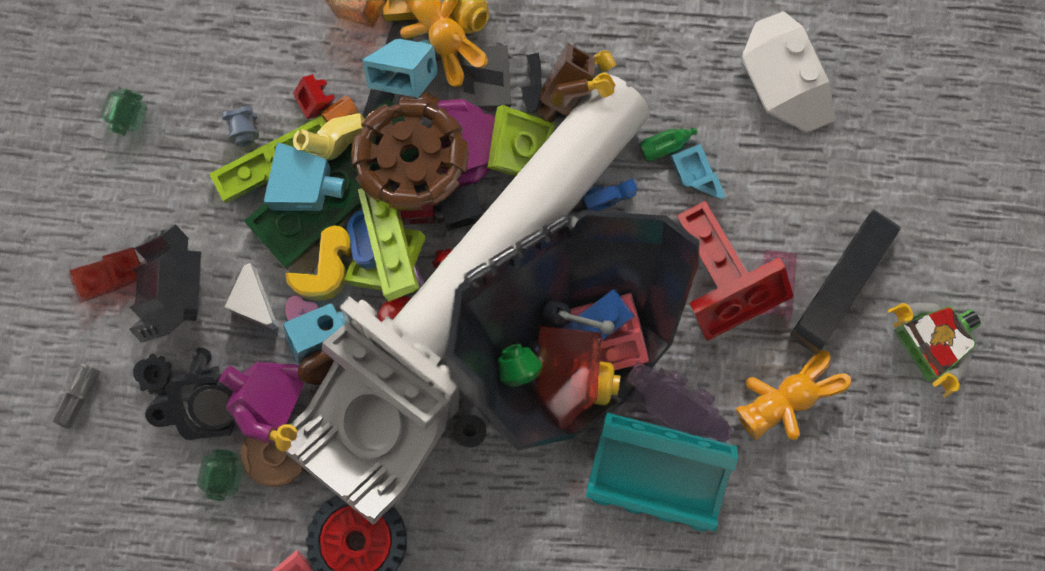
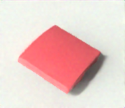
[570,293,649,370]

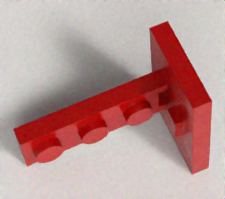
[677,201,794,341]

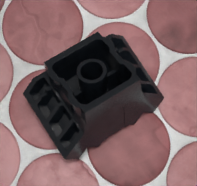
[129,224,201,343]

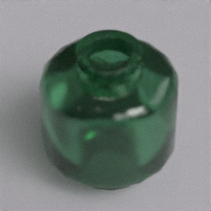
[100,86,148,136]
[196,449,244,501]

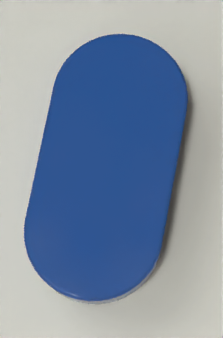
[347,210,377,269]

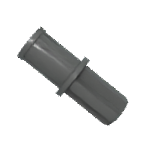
[53,363,100,429]

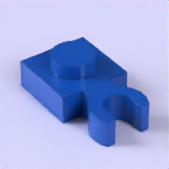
[582,179,638,211]

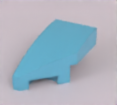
[670,144,726,199]

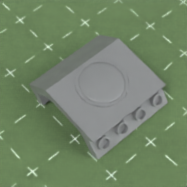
[275,323,449,524]

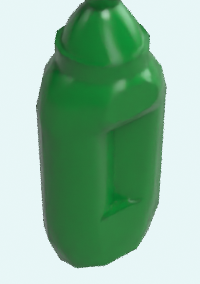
[639,127,698,161]

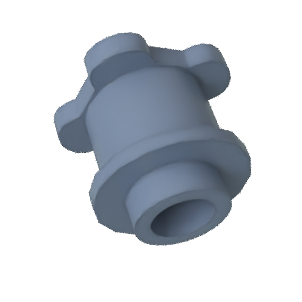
[222,106,259,147]

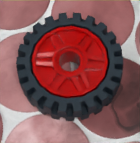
[306,495,407,571]

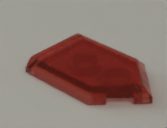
[535,326,602,430]

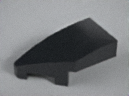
[521,52,542,113]

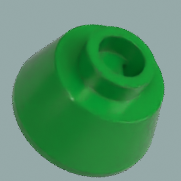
[499,344,542,387]

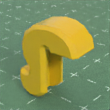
[285,226,352,301]

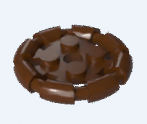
[351,99,469,211]

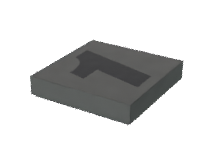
[447,45,511,110]

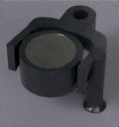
[145,348,235,440]

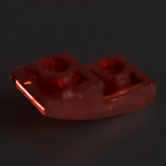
[68,247,140,303]

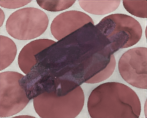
[627,362,733,442]

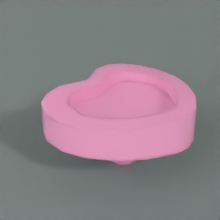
[285,295,319,321]

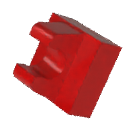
[293,74,335,119]

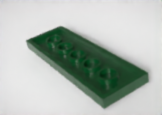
[244,98,419,270]

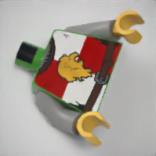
[887,303,981,398]

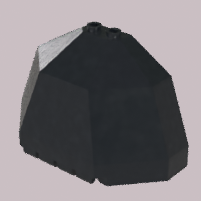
[446,210,700,451]

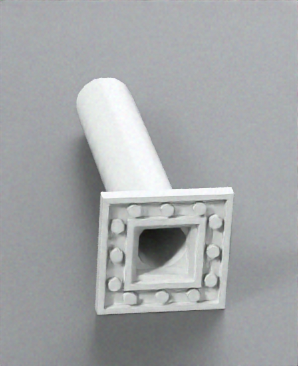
[340,75,650,419]

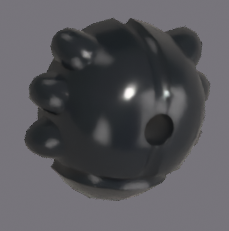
[133,354,172,394]

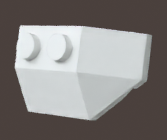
[741,11,835,133]

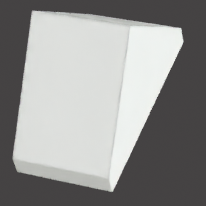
[225,263,279,330]

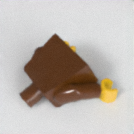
[537,43,616,122]

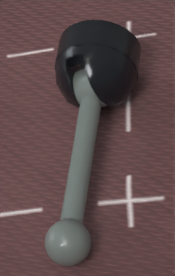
[543,300,614,334]

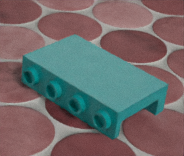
[586,413,738,531]

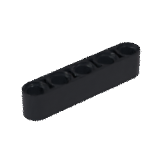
[789,209,901,355]

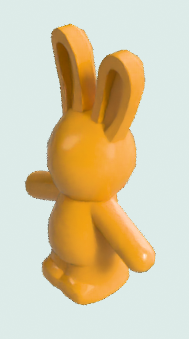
[400,0,488,87]
[735,350,851,441]

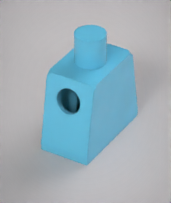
[362,39,438,98]
[264,143,345,211]
[283,304,345,364]

